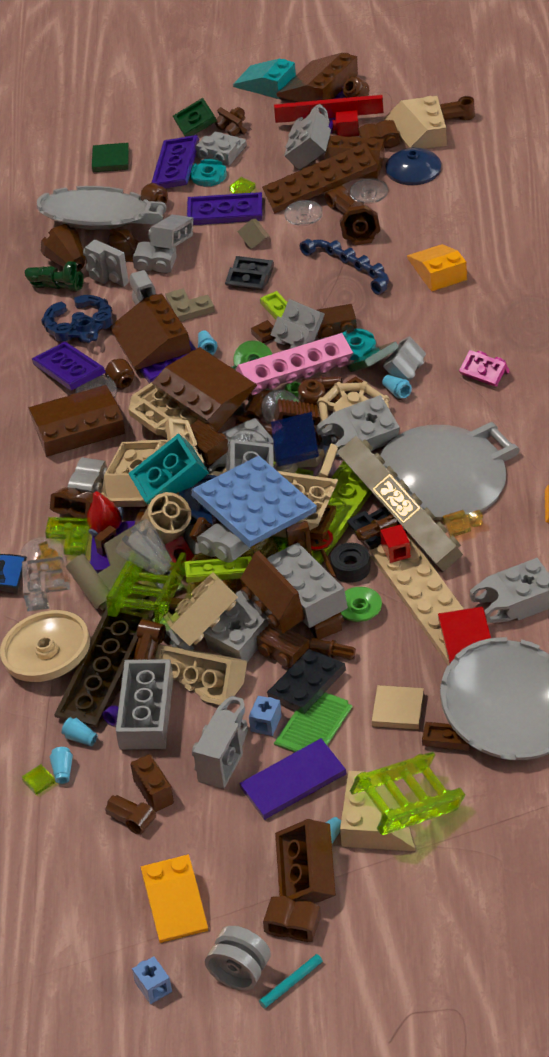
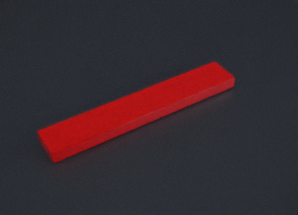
[274,95,384,123]

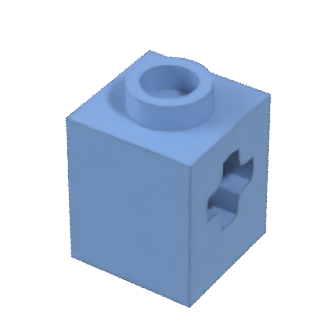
[249,696,282,736]
[132,956,172,1004]

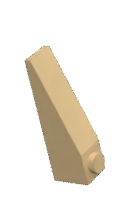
[155,644,247,705]

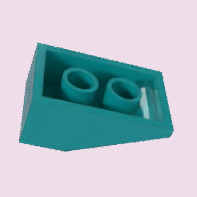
[233,58,296,99]
[128,433,209,504]

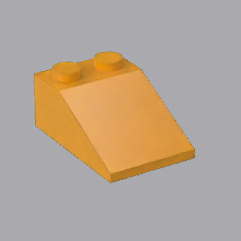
[407,244,467,292]
[140,854,209,943]

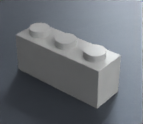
[149,214,193,249]

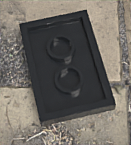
[267,649,346,714]

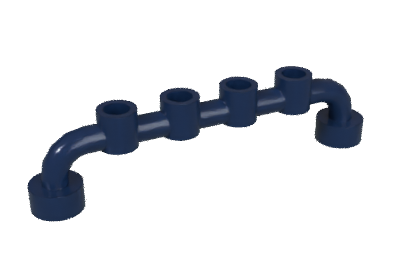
[299,239,389,295]

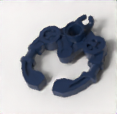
[41,295,113,343]

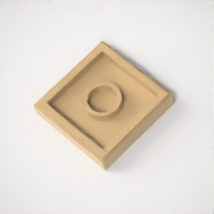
[316,443,338,478]
[372,685,424,730]

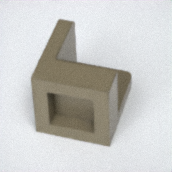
[237,218,269,249]

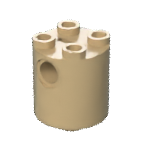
[140,492,191,548]

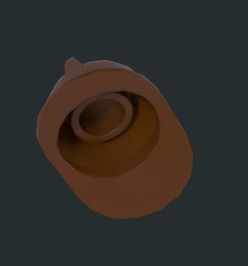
[107,228,140,262]

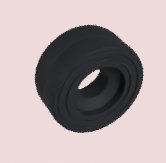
[330,543,371,583]

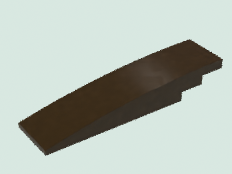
[54,581,170,728]

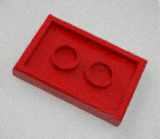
[438,606,491,664]

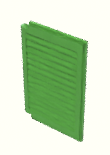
[274,692,353,752]

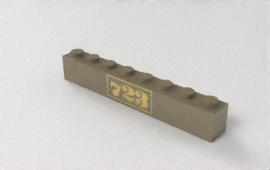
[337,436,463,572]

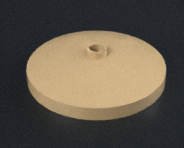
[0,610,90,682]

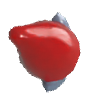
[87,491,124,536]

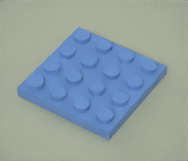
[191,456,317,547]

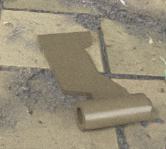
[66,522,185,611]

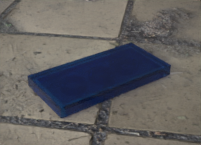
[271,412,319,467]

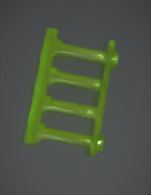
[106,546,186,623]
[350,752,466,835]

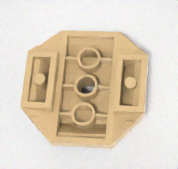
[128,382,197,438]
[100,440,168,507]

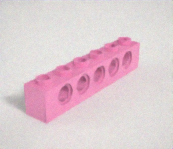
[236,333,353,395]

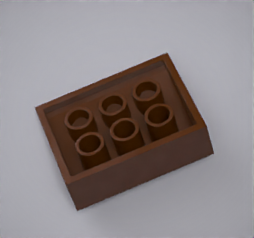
[277,53,358,102]
[110,293,191,370]
[152,347,257,432]
[28,385,125,457]

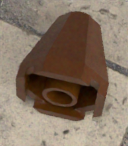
[340,201,381,245]
[41,224,86,271]

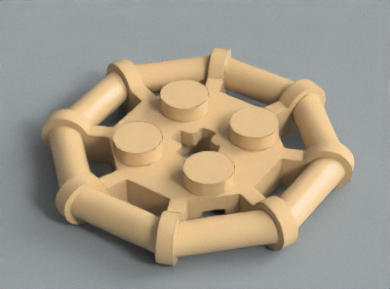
[317,381,390,439]

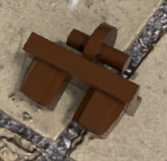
[215,107,247,136]

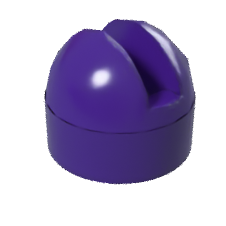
[102,706,119,726]

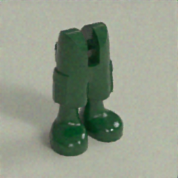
[24,261,84,291]

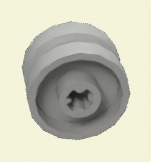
[205,926,271,990]

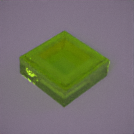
[229,177,256,194]
[22,764,56,795]

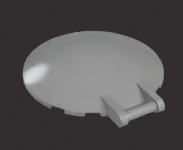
[37,186,167,230]
[380,422,520,520]
[440,637,549,760]

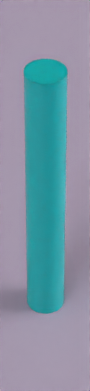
[259,954,323,1009]

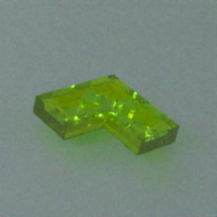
[45,517,90,556]

